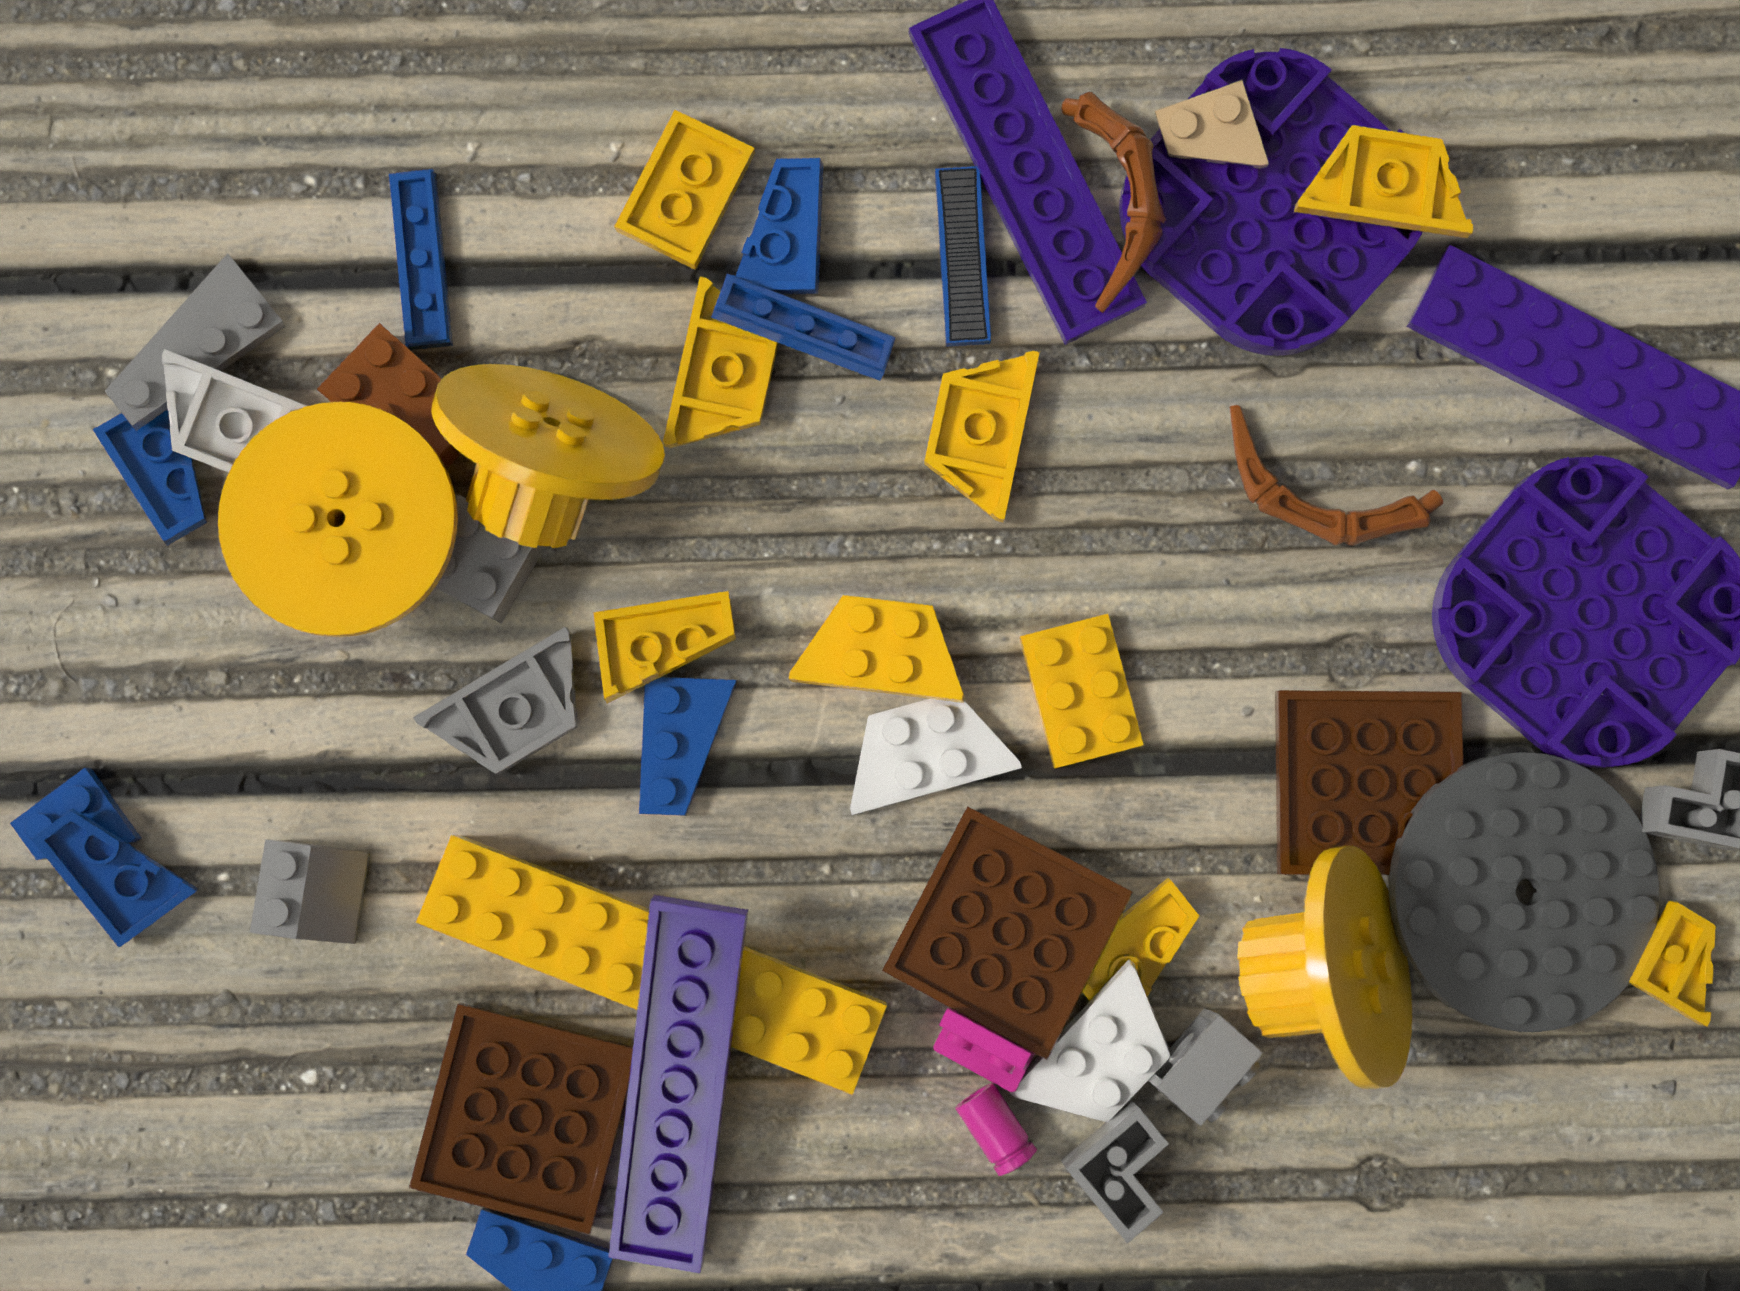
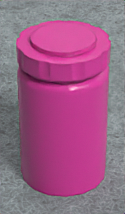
[955,1082,1037,1176]

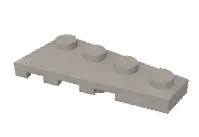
[105,253,285,431]

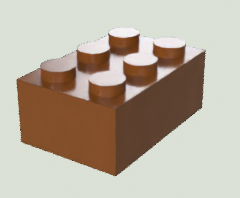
[317,323,461,469]

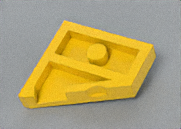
[1629,901,1716,1027]

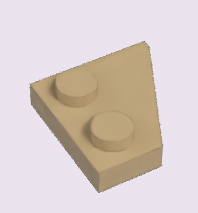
[1155,80,1269,169]

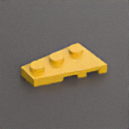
[593,591,736,704]
[1083,878,1199,1001]

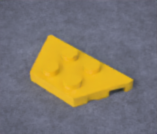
[1294,125,1473,238]
[663,277,779,448]
[924,351,1040,522]
[789,595,964,703]

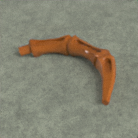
[1061,92,1166,313]
[1230,405,1444,546]

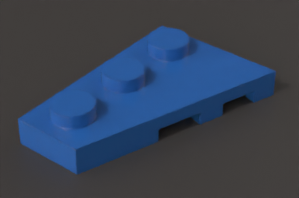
[639,677,737,816]
[31,808,198,948]
[466,1207,613,1291]

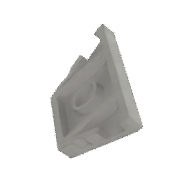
[413,627,578,775]

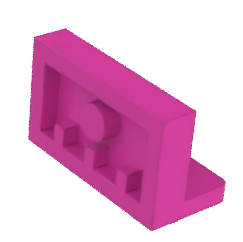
[933,1008,1035,1092]

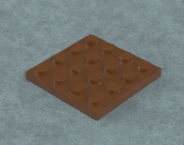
[1275,690,1463,875]
[882,806,1133,1060]
[409,1003,633,1234]

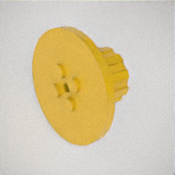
[431,364,665,548]
[218,402,458,637]
[1237,846,1412,1089]

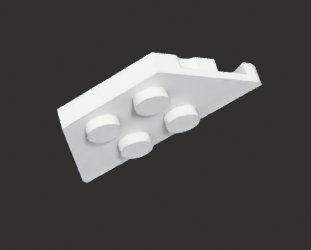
[162,349,307,472]
[850,699,1022,815]
[1010,960,1171,1123]

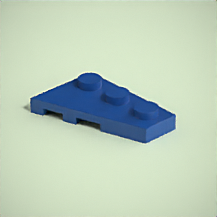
[733,158,823,294]
[92,409,207,546]

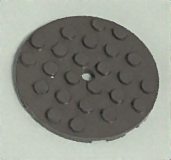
[1389,752,1659,1032]

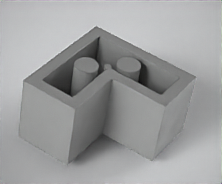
[1639,749,1740,851]
[1061,1100,1169,1244]

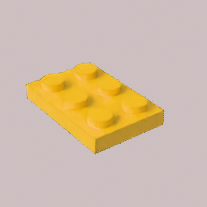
[614,110,755,270]
[1019,614,1144,769]

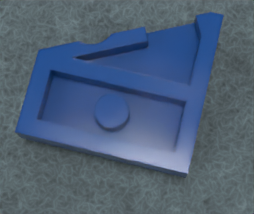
[10,768,142,860]

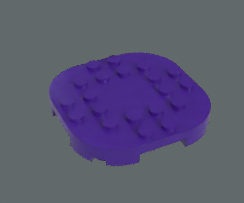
[1119,48,1423,356]
[1432,455,1740,768]

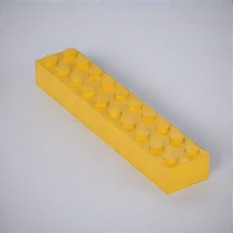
[416,835,887,1095]

